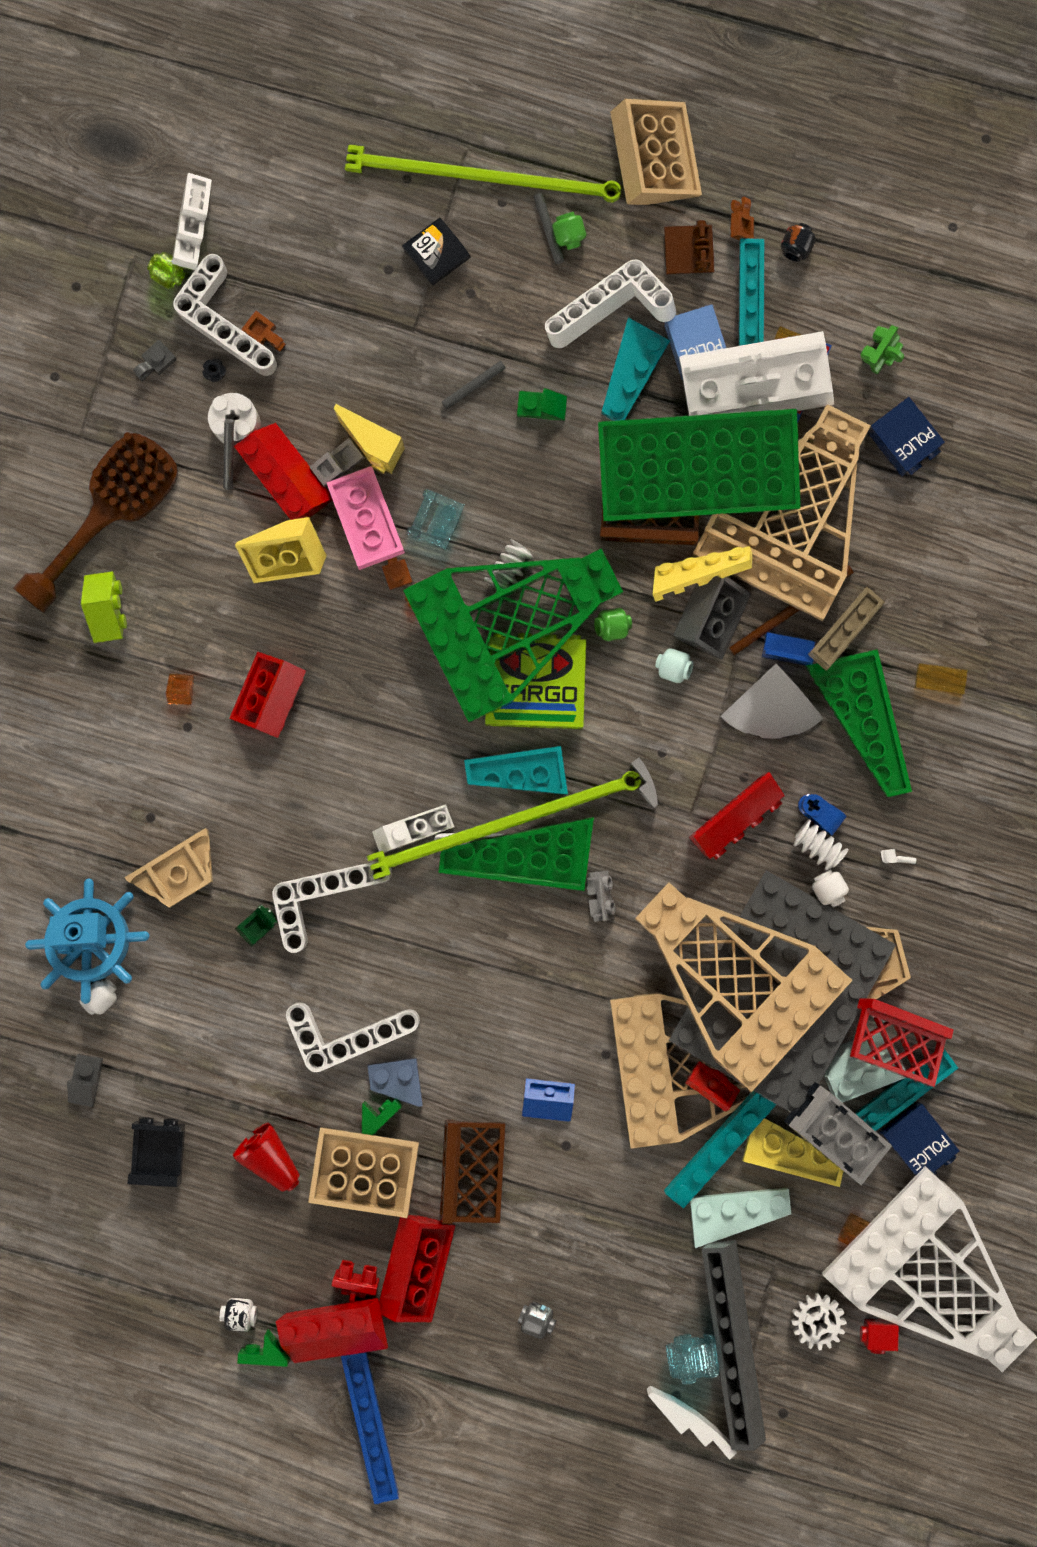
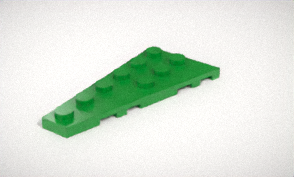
[805,649,912,798]
[438,817,594,891]

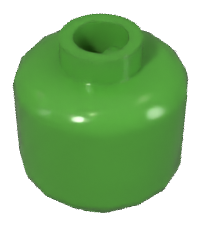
[552,212,587,250]
[594,608,632,641]

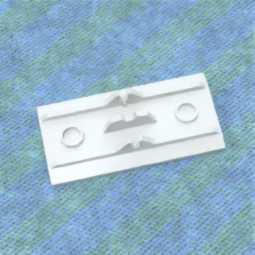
[679,331,834,416]

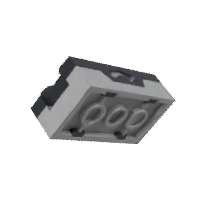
[784,1082,892,1185]

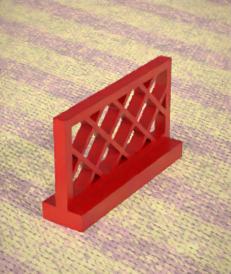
[850,998,954,1087]

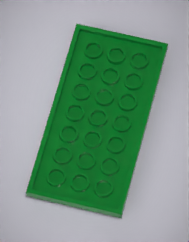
[598,409,801,521]

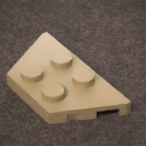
[125,828,213,907]

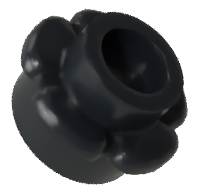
[202,358,226,382]

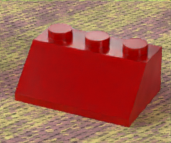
[229,652,306,738]

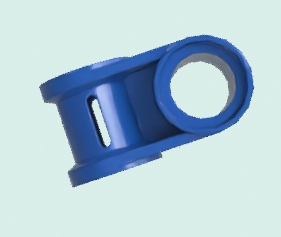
[798,794,847,836]

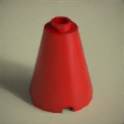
[233,1122,300,1192]

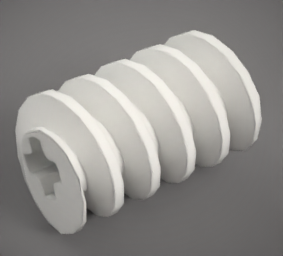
[484,539,534,589]
[793,819,848,871]

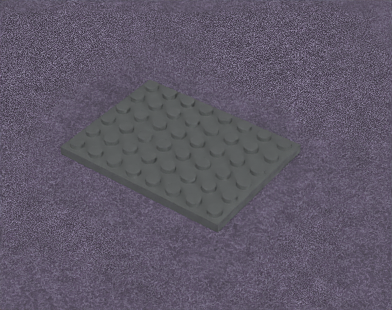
[668,870,896,1113]

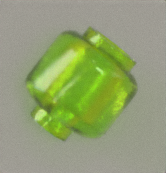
[147,252,185,289]

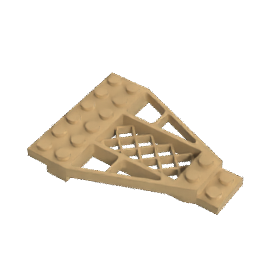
[692,404,871,621]
[635,882,852,1092]
[610,993,747,1149]

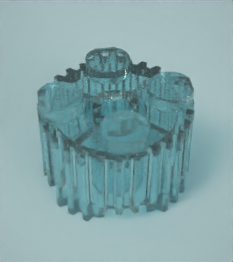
[665,1333,719,1384]

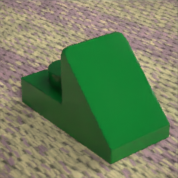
[517,388,567,421]
[362,1099,403,1135]
[237,1329,290,1367]

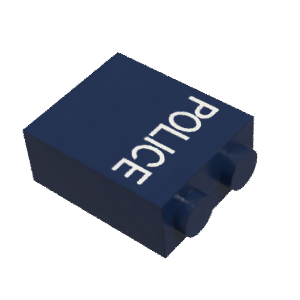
[867,397,945,477]
[879,1101,960,1176]

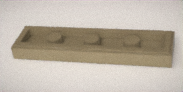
[808,587,885,671]

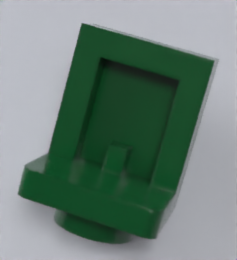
[235,905,277,947]

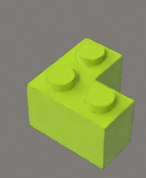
[81,571,127,643]

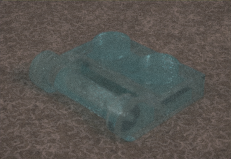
[406,489,465,550]

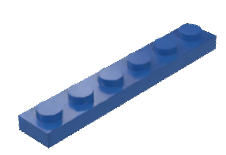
[341,1352,399,1504]

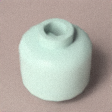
[655,648,693,683]

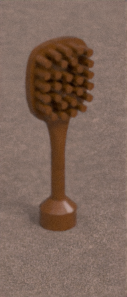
[13,432,178,614]

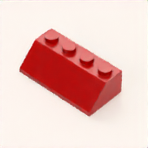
[234,423,333,520]
[689,772,785,860]
[379,1215,456,1322]
[276,1298,388,1363]

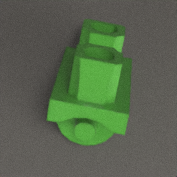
[860,325,905,374]

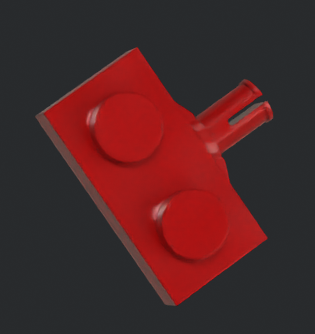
[685,1061,740,1112]

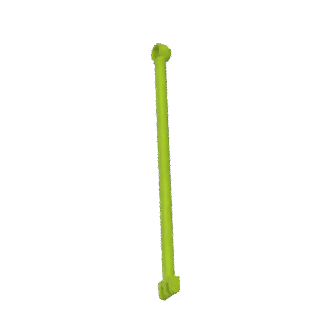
[345,145,621,203]
[367,771,641,880]

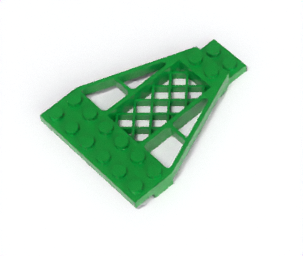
[403,548,623,723]

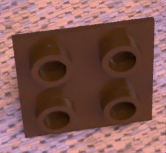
[664,220,714,275]

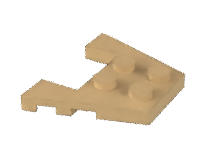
[866,927,911,999]

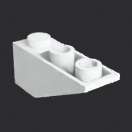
[372,804,454,853]

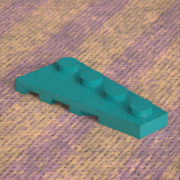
[601,317,670,421]
[464,746,568,795]

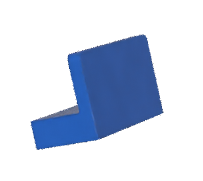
[762,632,815,666]
[522,1078,575,1122]

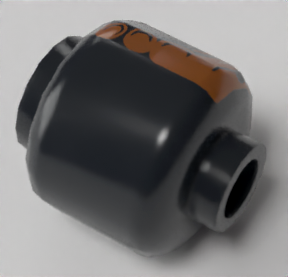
[780,223,816,262]

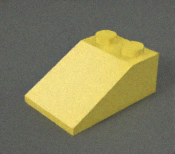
[334,404,405,474]
[235,517,327,583]

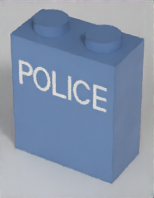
[664,305,726,380]

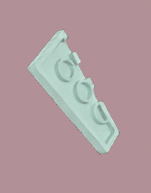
[690,1188,791,1248]

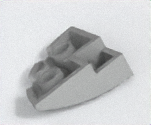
[720,664,823,739]

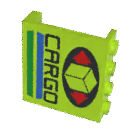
[485,633,586,729]

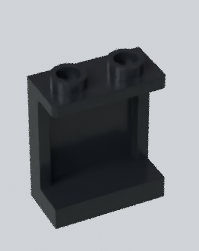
[127,1117,185,1187]

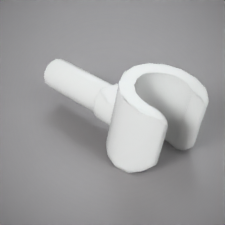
[881,849,916,864]

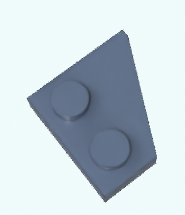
[367,1058,423,1107]

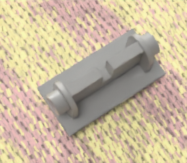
[586,871,616,922]

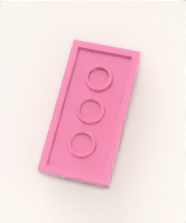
[327,466,405,570]

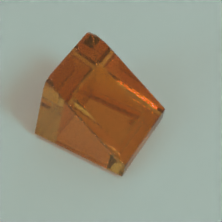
[166,674,194,705]
[837,1213,870,1245]

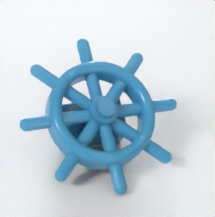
[25,878,150,1004]

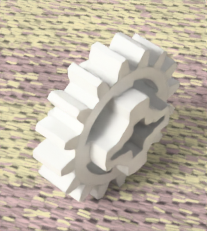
[791,1293,846,1350]

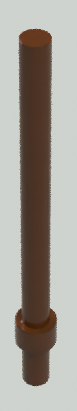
[729,565,854,655]

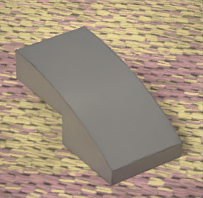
[310,438,366,486]
[630,758,658,809]

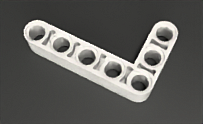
[173,254,277,376]
[545,259,676,348]
[272,861,392,953]
[286,1002,420,1072]

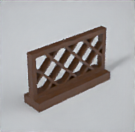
[600,504,700,546]
[439,1120,505,1224]

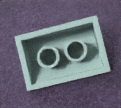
[824,1032,906,1103]

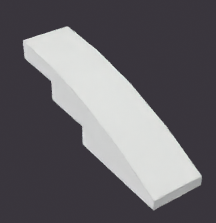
[172,173,212,270]
[647,1386,737,1460]

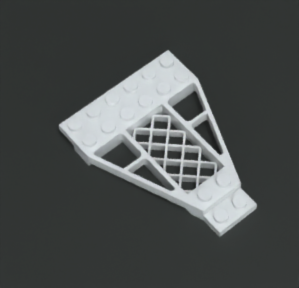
[822,1166,1037,1372]

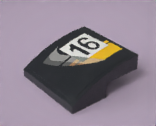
[402,217,471,286]

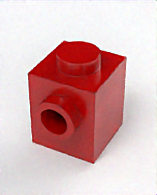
[860,1319,899,1354]

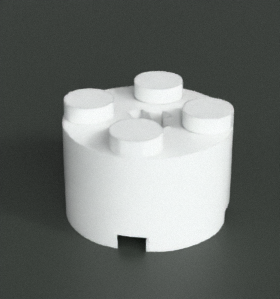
[208,393,261,448]

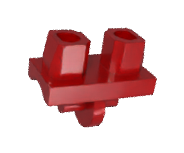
[332,1260,380,1303]

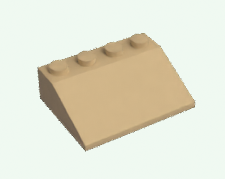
[610,99,702,205]
[308,1127,419,1218]

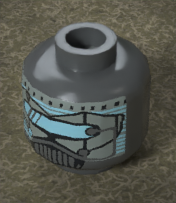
[518,1302,557,1339]

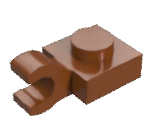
[730,197,754,241]
[241,311,286,352]
[382,557,413,590]

